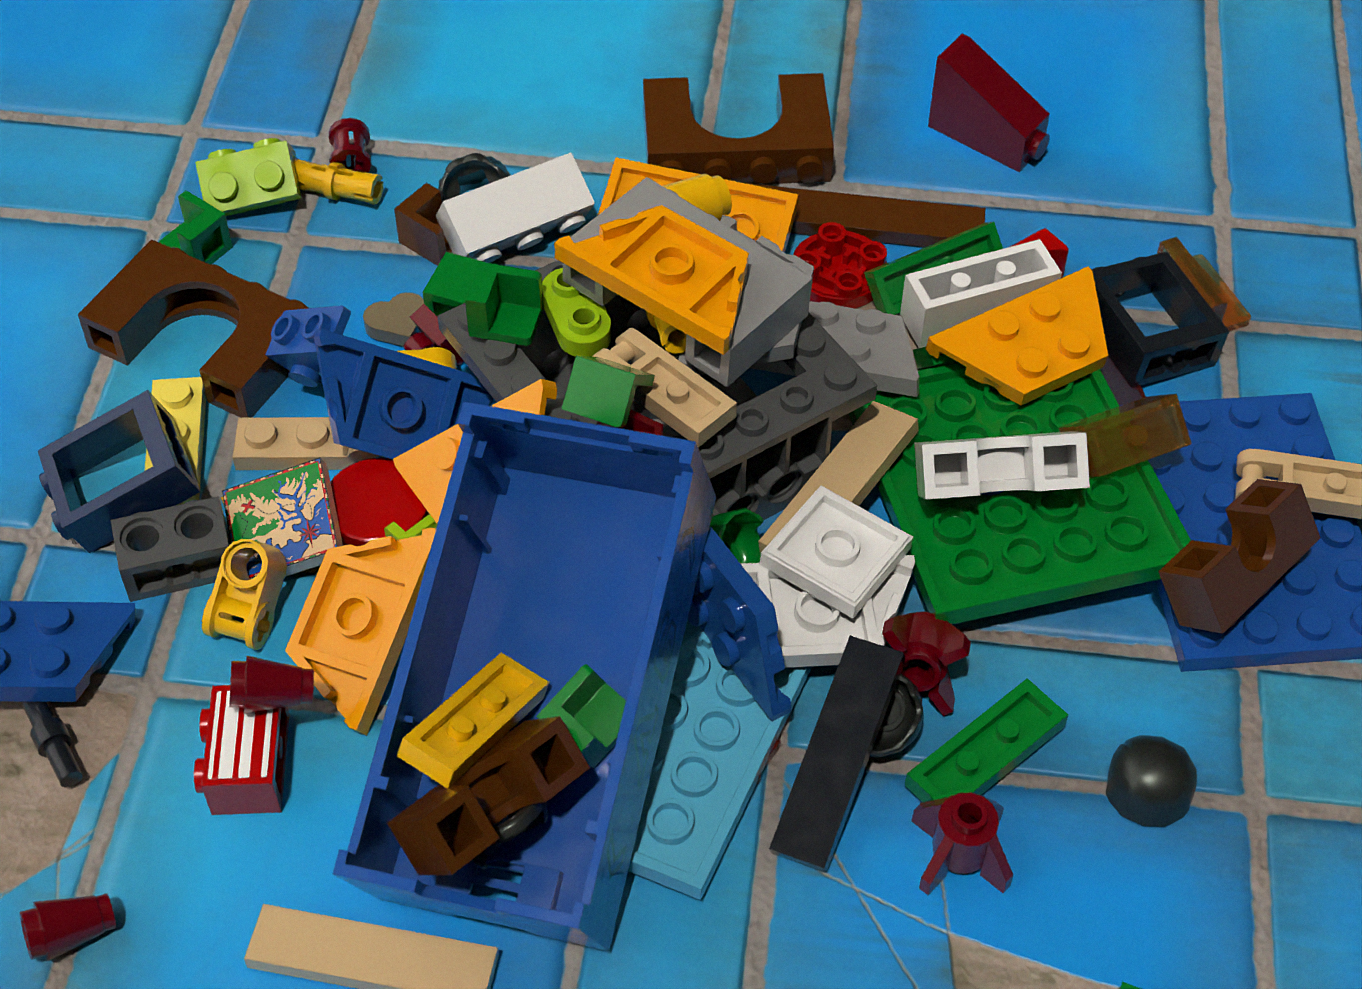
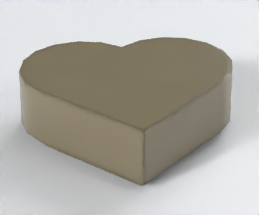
[363,292,424,346]

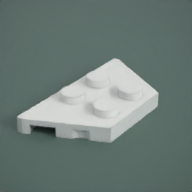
[741,555,915,668]

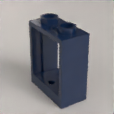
[38,390,201,553]

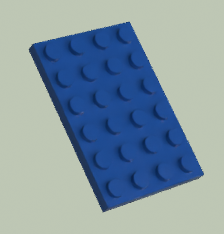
[1119,393,1362,672]

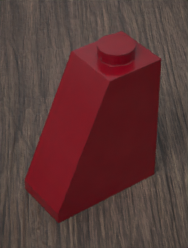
[928,33,1050,173]

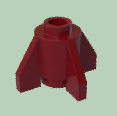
[882,611,971,716]
[911,793,1013,895]

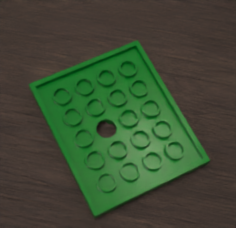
[848,362,1191,624]

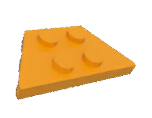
[554,205,749,355]
[926,266,1108,406]
[393,379,557,524]
[285,528,436,736]

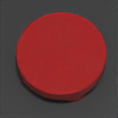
[793,222,887,308]
[331,458,429,546]

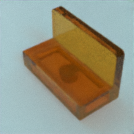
[1157,237,1251,331]
[1059,394,1192,477]

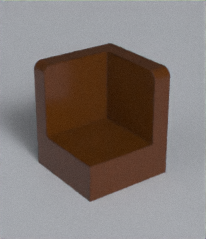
[394,182,452,266]

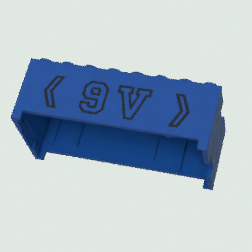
[332,402,716,951]

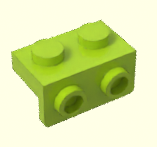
[195,138,302,216]

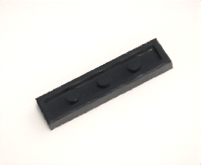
[769,635,906,873]

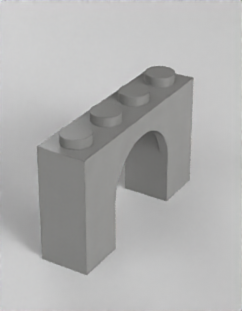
[563,177,813,387]

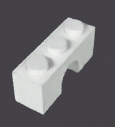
[915,431,1090,499]

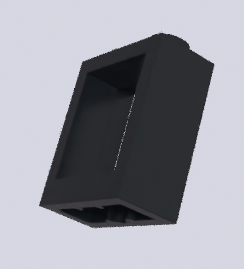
[1092,252,1230,388]

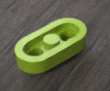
[542,268,611,357]

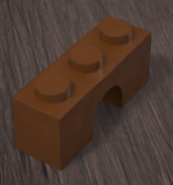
[1158,479,1320,634]
[387,716,590,875]

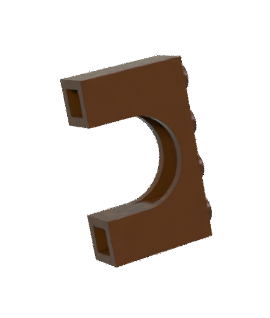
[643,73,834,184]
[77,239,308,418]

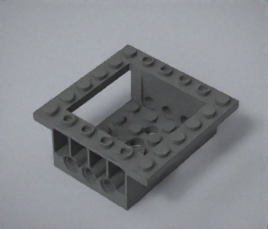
[438,260,877,520]

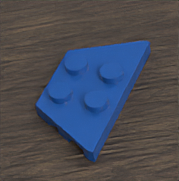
[314,329,494,459]
[688,527,792,721]
[0,601,136,702]

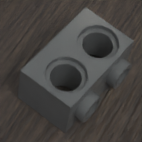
[111,496,231,602]

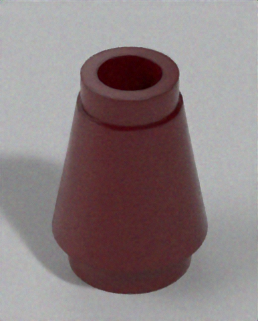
[229,655,314,714]
[19,893,116,961]

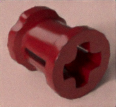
[329,118,371,173]

